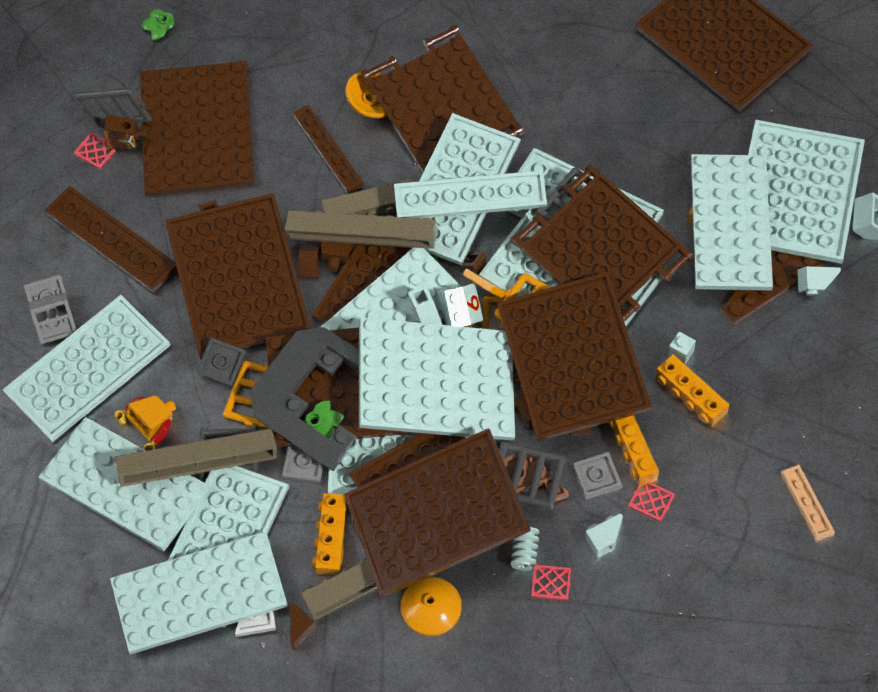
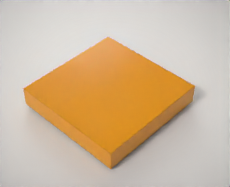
[463,268,506,299]

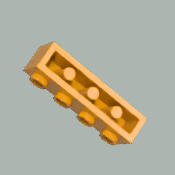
[656,354,730,427]
[608,415,659,486]
[312,493,348,576]

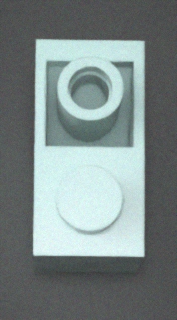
[408,285,442,325]
[585,513,623,558]

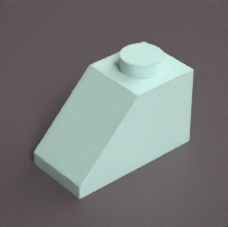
[797,266,841,296]

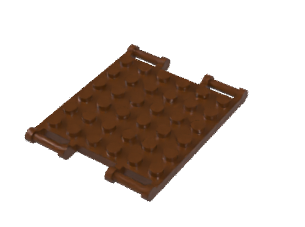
[361,24,524,173]
[510,164,693,322]

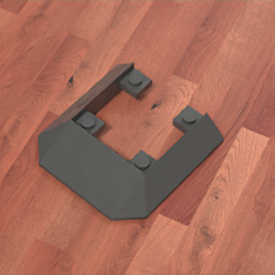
[250,327,359,471]

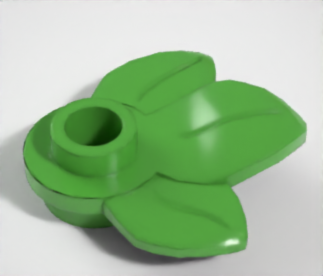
[141,9,174,41]
[304,401,344,438]

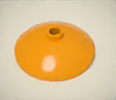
[345,71,387,118]
[401,577,462,636]

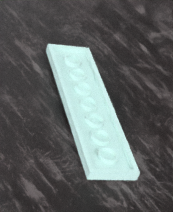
[394,170,547,219]

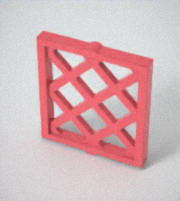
[73,132,116,169]
[628,482,675,522]
[531,565,571,601]

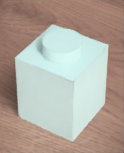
[668,332,696,364]

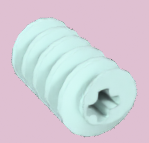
[511,527,540,571]

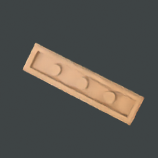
[780,464,835,542]

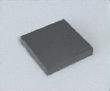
[196,337,247,387]

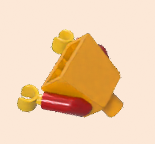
[114,395,176,451]

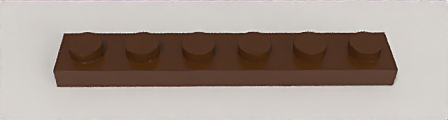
[293,105,364,194]

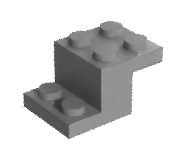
[23,273,77,344]

